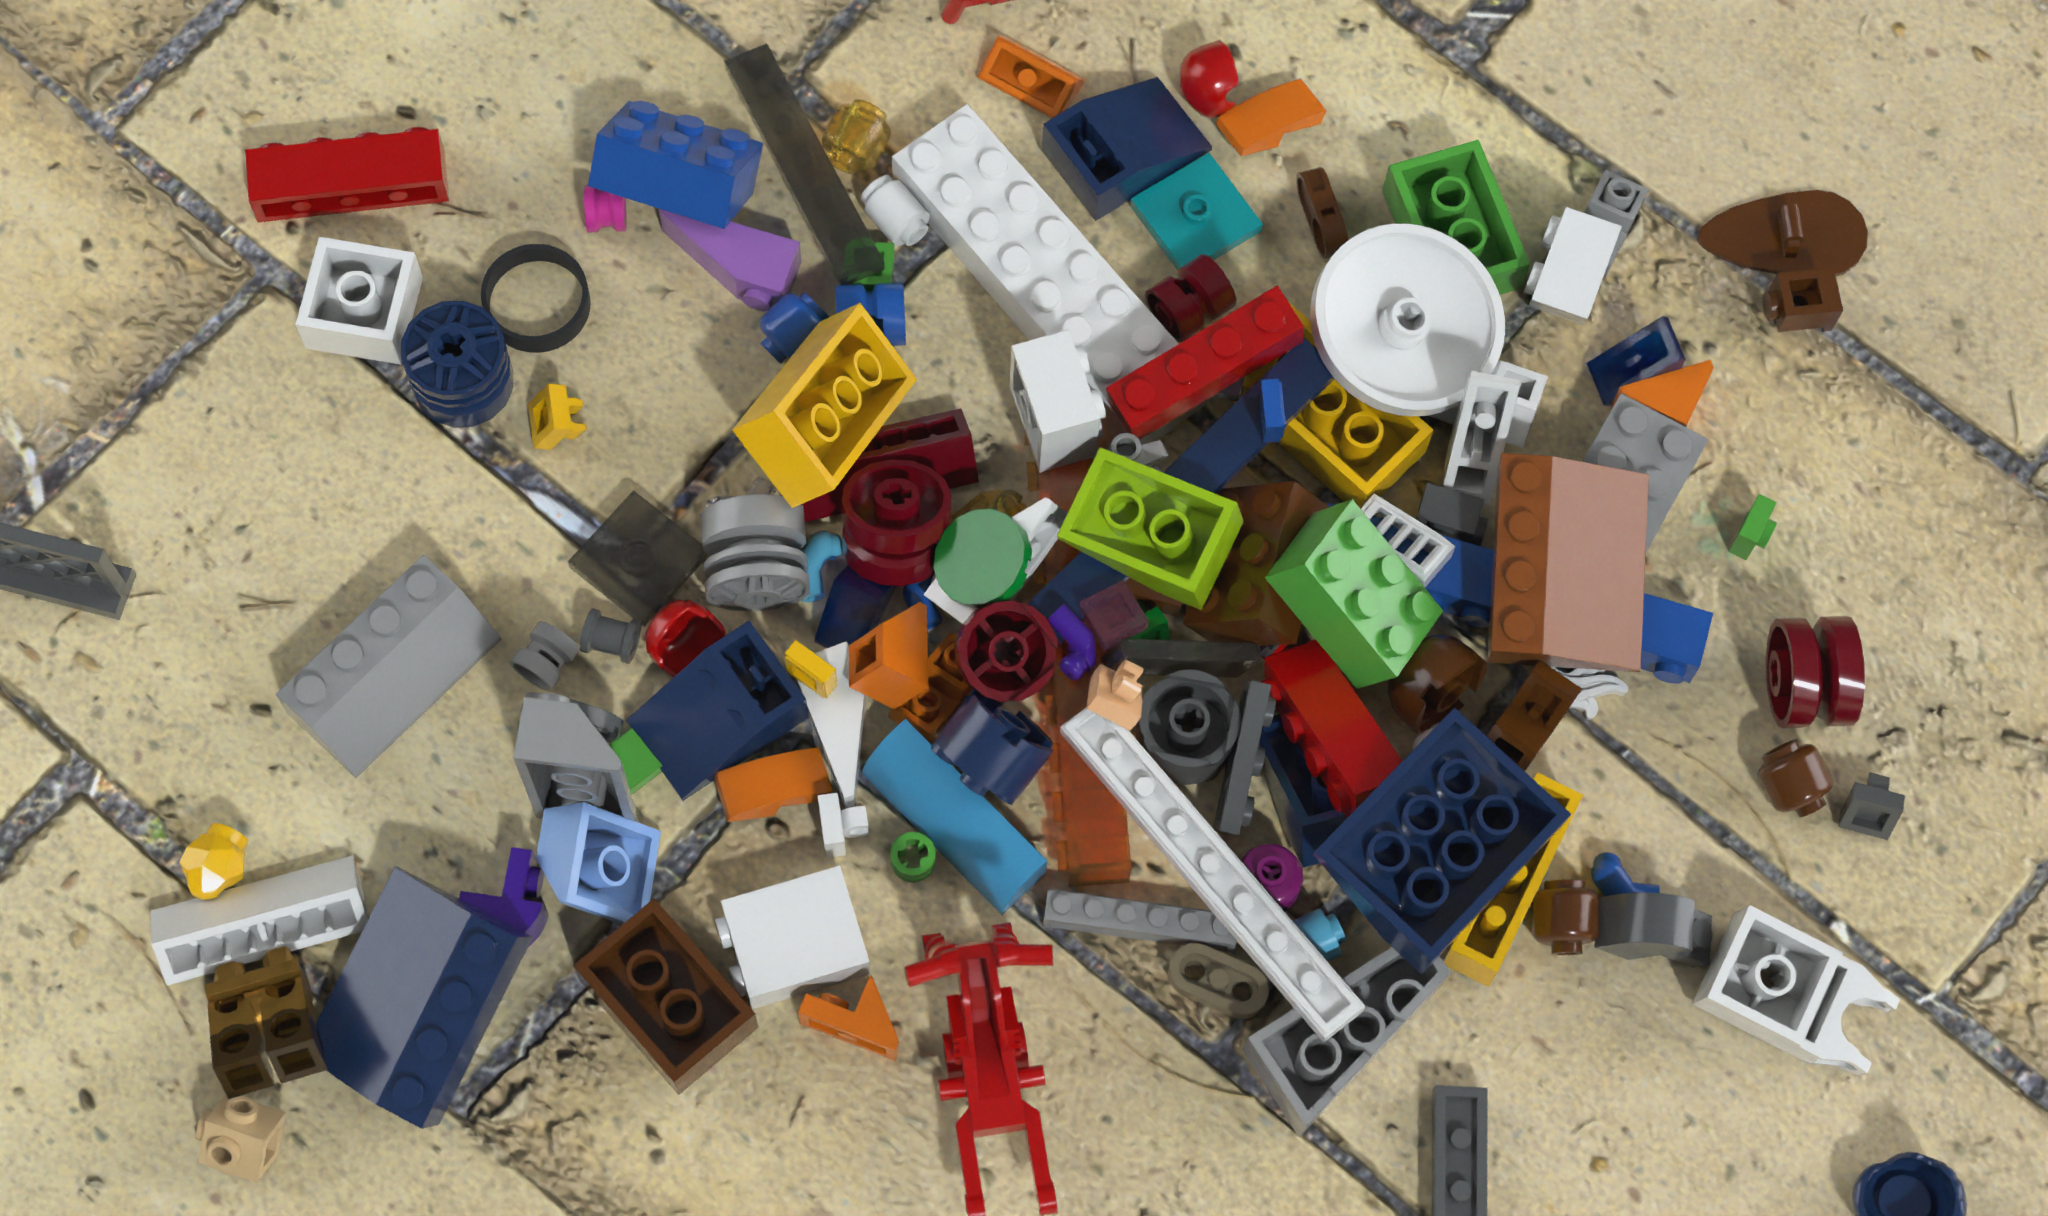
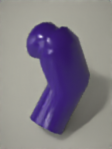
[1048,603,1096,680]

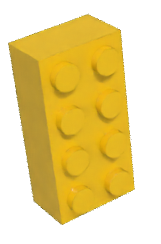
[1232,302,1434,509]
[732,303,917,508]

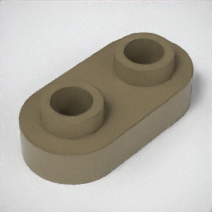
[1168,943,1269,1019]

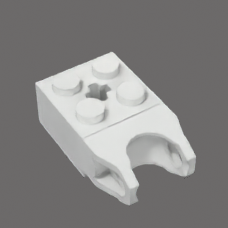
[1692,905,1900,1076]

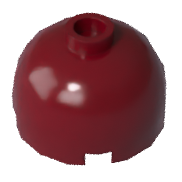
[954,600,1058,702]

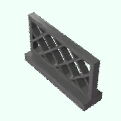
[0,522,136,620]

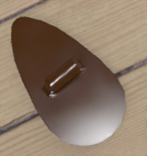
[1697,190,1868,276]

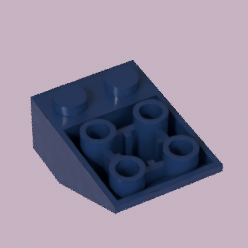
[1042,77,1212,221]
[626,621,808,801]

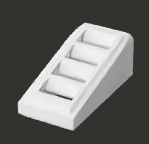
[1361,494,1455,587]

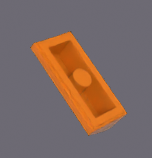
[977,35,1086,118]

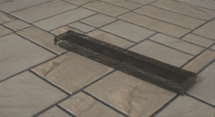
[724,43,885,285]

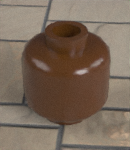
[1757,739,1834,818]
[1531,880,1599,956]

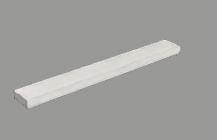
[1060,707,1365,1043]

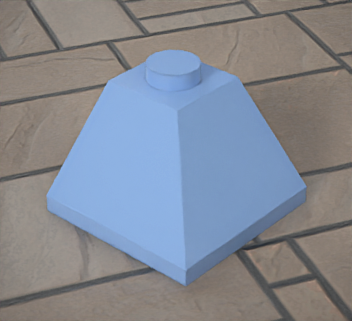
[536,802,661,924]

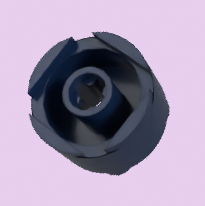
[930,688,1053,805]

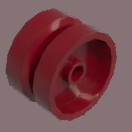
[841,459,952,586]
[1766,616,1865,728]

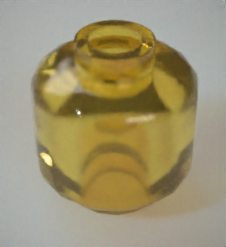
[822,99,891,174]

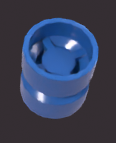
[835,283,906,346]

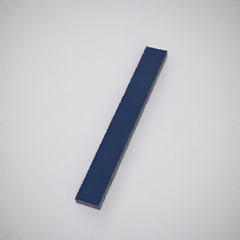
[1026,338,1335,645]

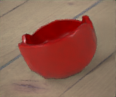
[1180,40,1239,118]
[645,599,726,678]

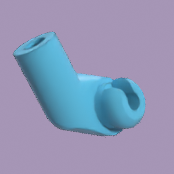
[801,530,842,603]

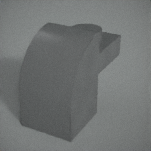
[1594,892,1712,968]

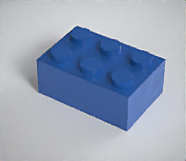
[588,101,763,229]

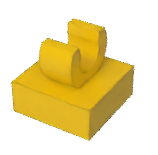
[528,384,587,450]

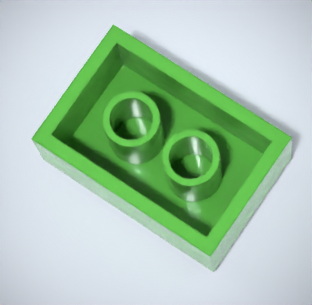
[1382,139,1530,295]
[1265,499,1443,689]

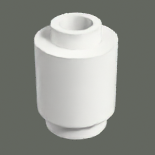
[861,175,930,246]

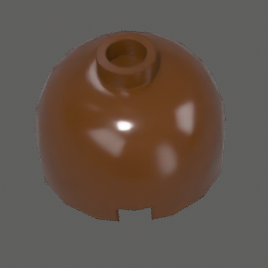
[1388,634,1488,734]

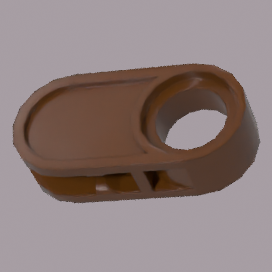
[1296,167,1348,259]

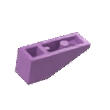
[659,209,801,311]

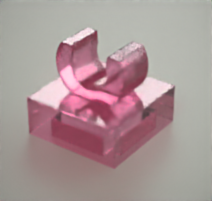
[1079,580,1149,651]

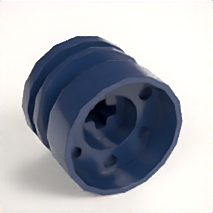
[401,301,514,428]

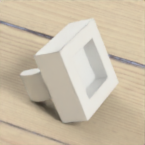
[817,793,869,858]

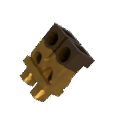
[205,946,328,1099]

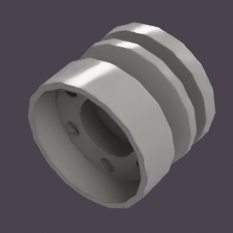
[700,494,810,611]

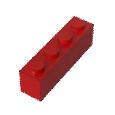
[245,127,449,223]
[1106,285,1304,440]
[1260,640,1402,818]

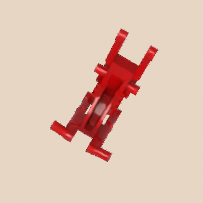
[904,922,1058,1216]

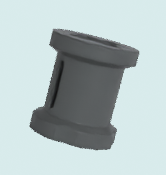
[580,608,642,664]

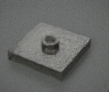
[568,490,709,627]

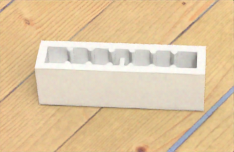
[150,855,369,986]

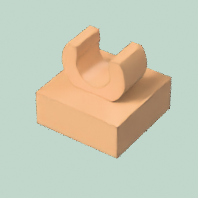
[1086,660,1144,731]

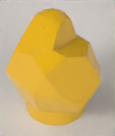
[179,823,248,900]

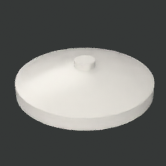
[1310,224,1505,416]

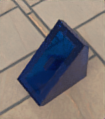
[1586,316,1686,406]
[814,564,897,648]

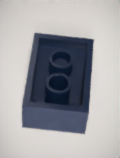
[1258,714,1347,868]

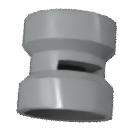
[510,621,580,691]

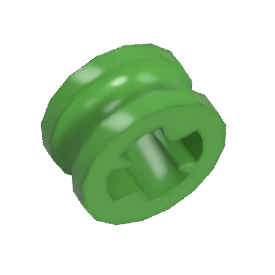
[890,832,936,882]

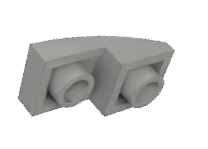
[1584,170,1649,277]

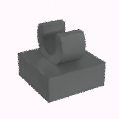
[1838,772,1905,840]

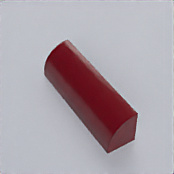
[779,408,979,522]

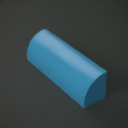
[862,719,1047,915]

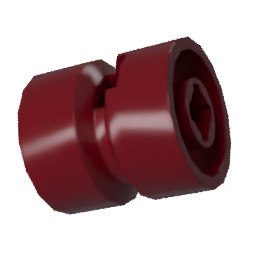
[1145,254,1237,343]

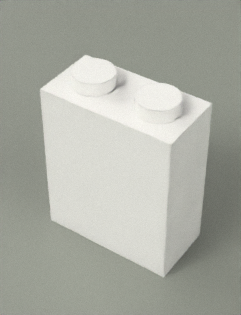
[715,866,871,1010]

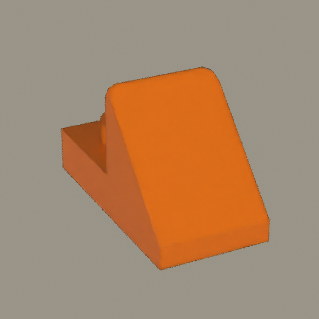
[798,975,900,1061]

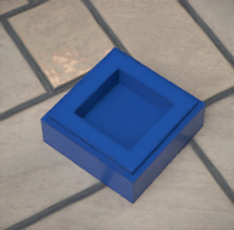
[1258,379,1286,443]

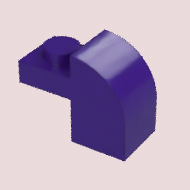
[459,847,549,947]

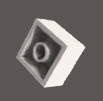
[1524,207,1622,325]
[296,237,423,365]
[1010,330,1106,473]

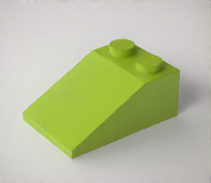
[1057,447,1244,610]

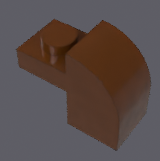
[1487,660,1582,771]

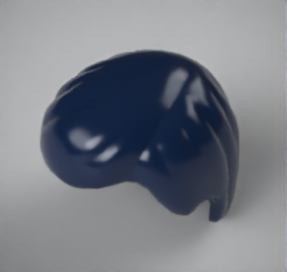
[1852,1152,1967,1216]

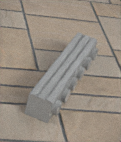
[1043,889,1236,953]

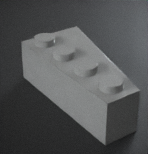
[1242,947,1451,1137]

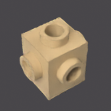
[196,1094,286,1183]

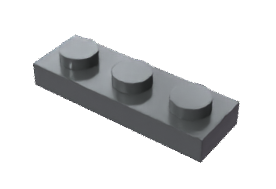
[1213,680,1276,835]
[1432,1085,1488,1216]

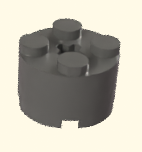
[1135,670,1241,785]

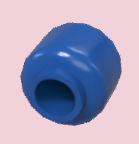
[759,292,830,364]

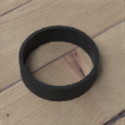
[481,244,591,353]

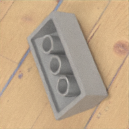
[276,554,501,778]
[513,693,639,822]

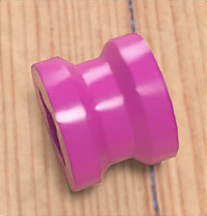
[584,185,627,233]

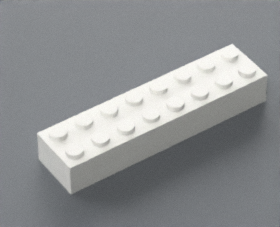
[892,104,1208,445]

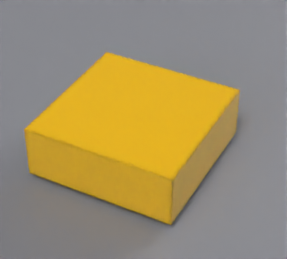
[784,640,837,698]

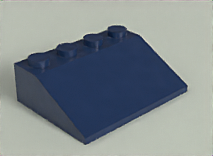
[1313,708,1571,975]
[316,867,533,1129]

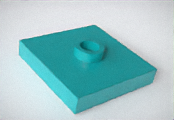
[1130,153,1263,271]

